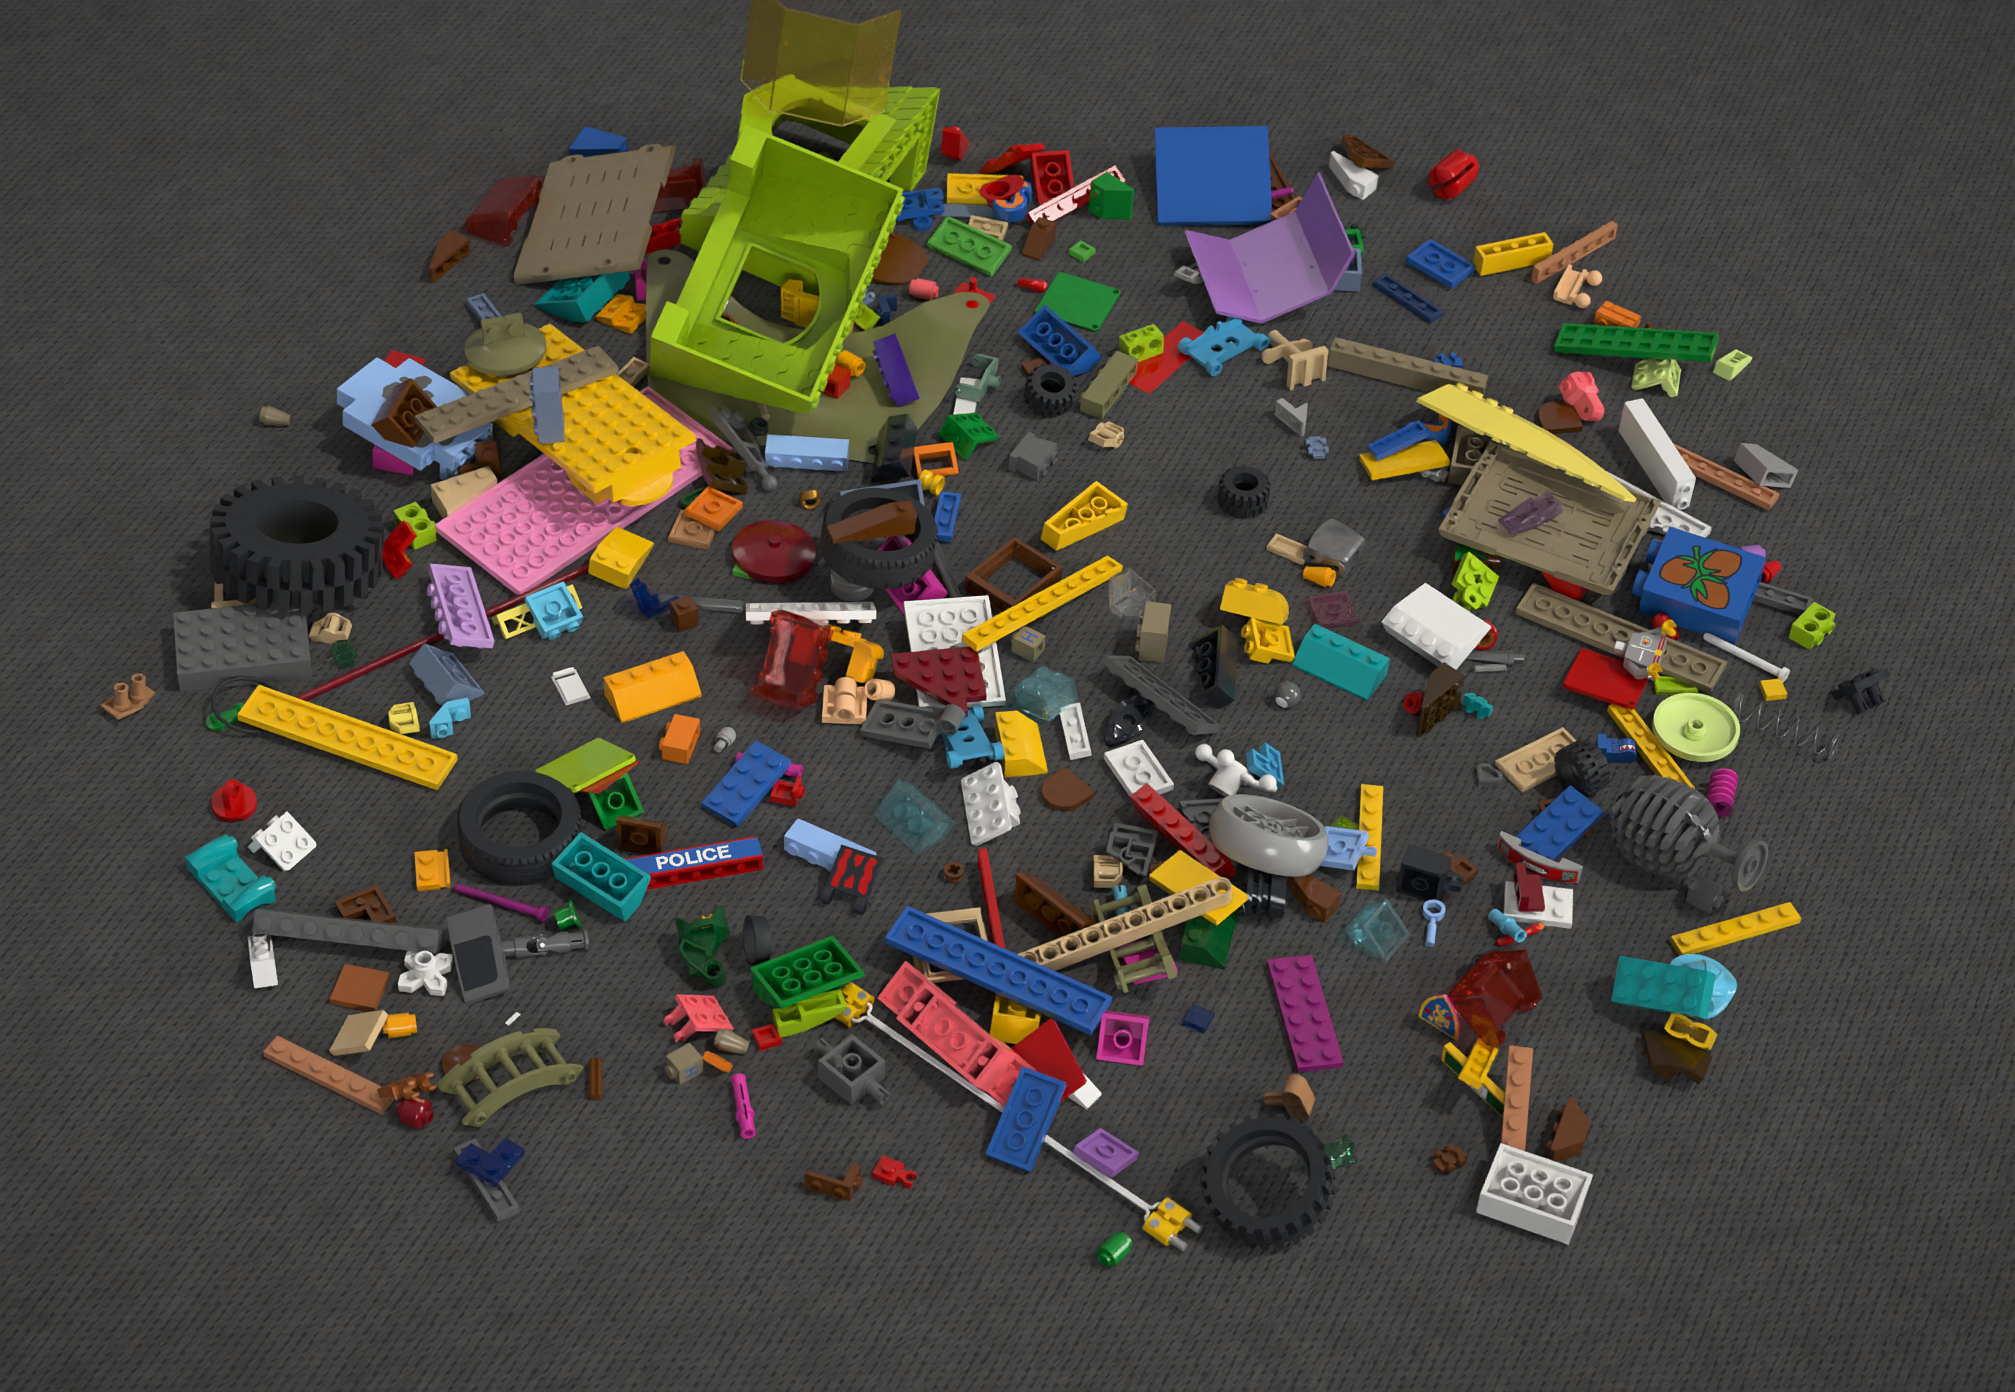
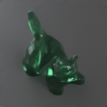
[1323,1134,1358,1170]

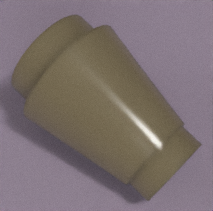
[259,405,291,426]
[713,1028,750,1055]

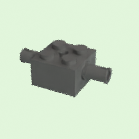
[813,1034,891,1105]

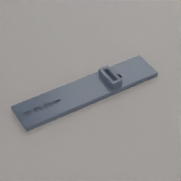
[935,204,998,220]

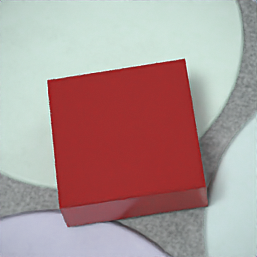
[752,1023,782,1051]

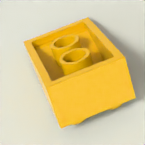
[588,526,654,589]
[990,993,1041,1044]

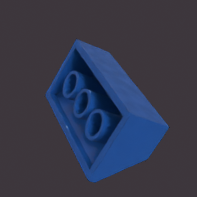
[1017,305,1102,376]

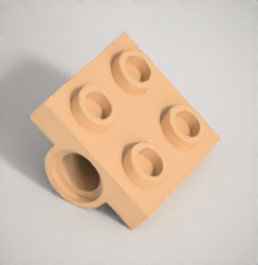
[822,677,867,724]

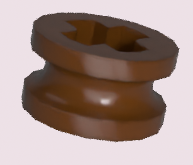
[943,862,964,884]

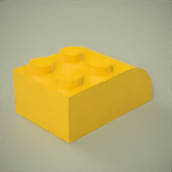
[1220,578,1289,625]

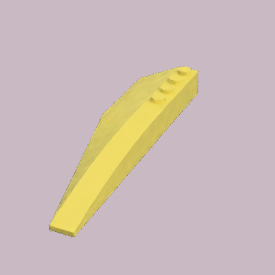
[1417,383,1636,502]

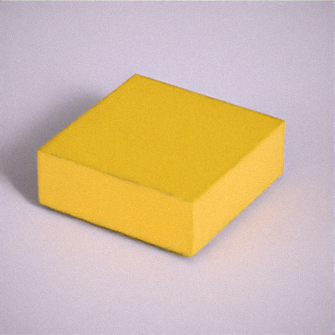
[1759,679,1787,701]

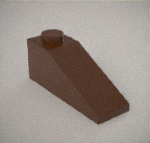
[429,230,471,283]
[1286,874,1342,923]

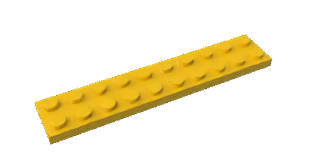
[237,685,457,791]

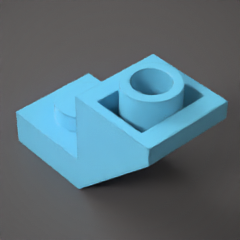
[429,698,471,739]

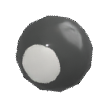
[1274,681,1301,708]

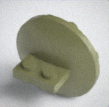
[464,313,547,378]

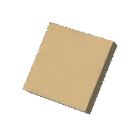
[329,1010,388,1056]

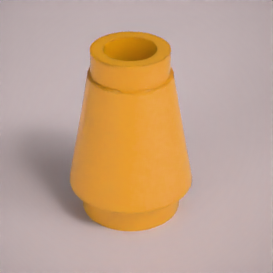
[1303,566,1336,588]

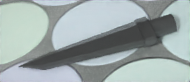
[1466,650,1524,665]

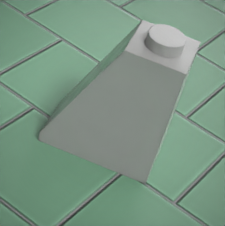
[1734,443,1798,488]

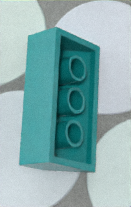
[1292,624,1390,701]
[552,832,651,922]

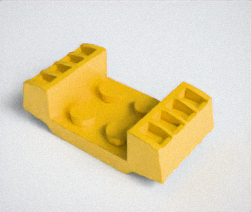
[781,279,854,333]

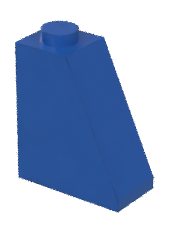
[569,127,629,157]

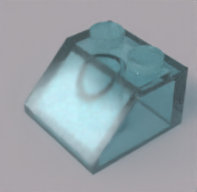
[1344,899,1411,962]

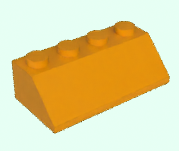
[604,651,702,723]

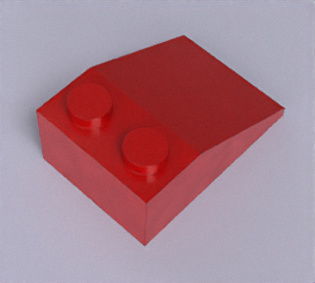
[1029,150,1074,206]

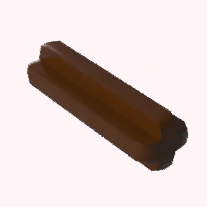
[589,1058,602,1100]

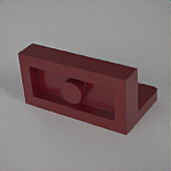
[1513,863,1545,912]

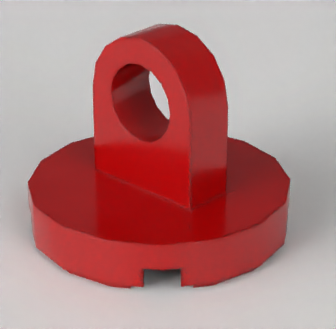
[211,778,257,823]

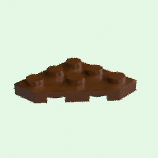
[1341,135,1395,169]

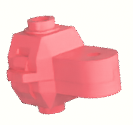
[1558,371,1604,422]

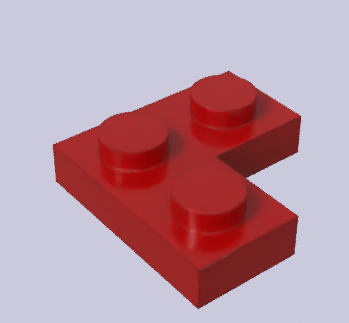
[383,520,417,579]

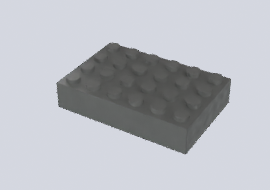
[173,603,312,692]

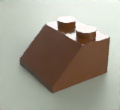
[616,815,668,855]

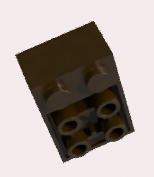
[1416,662,1465,737]

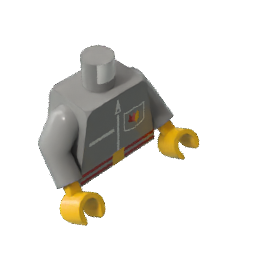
[1614,620,1677,681]

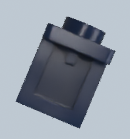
[875,294,897,326]

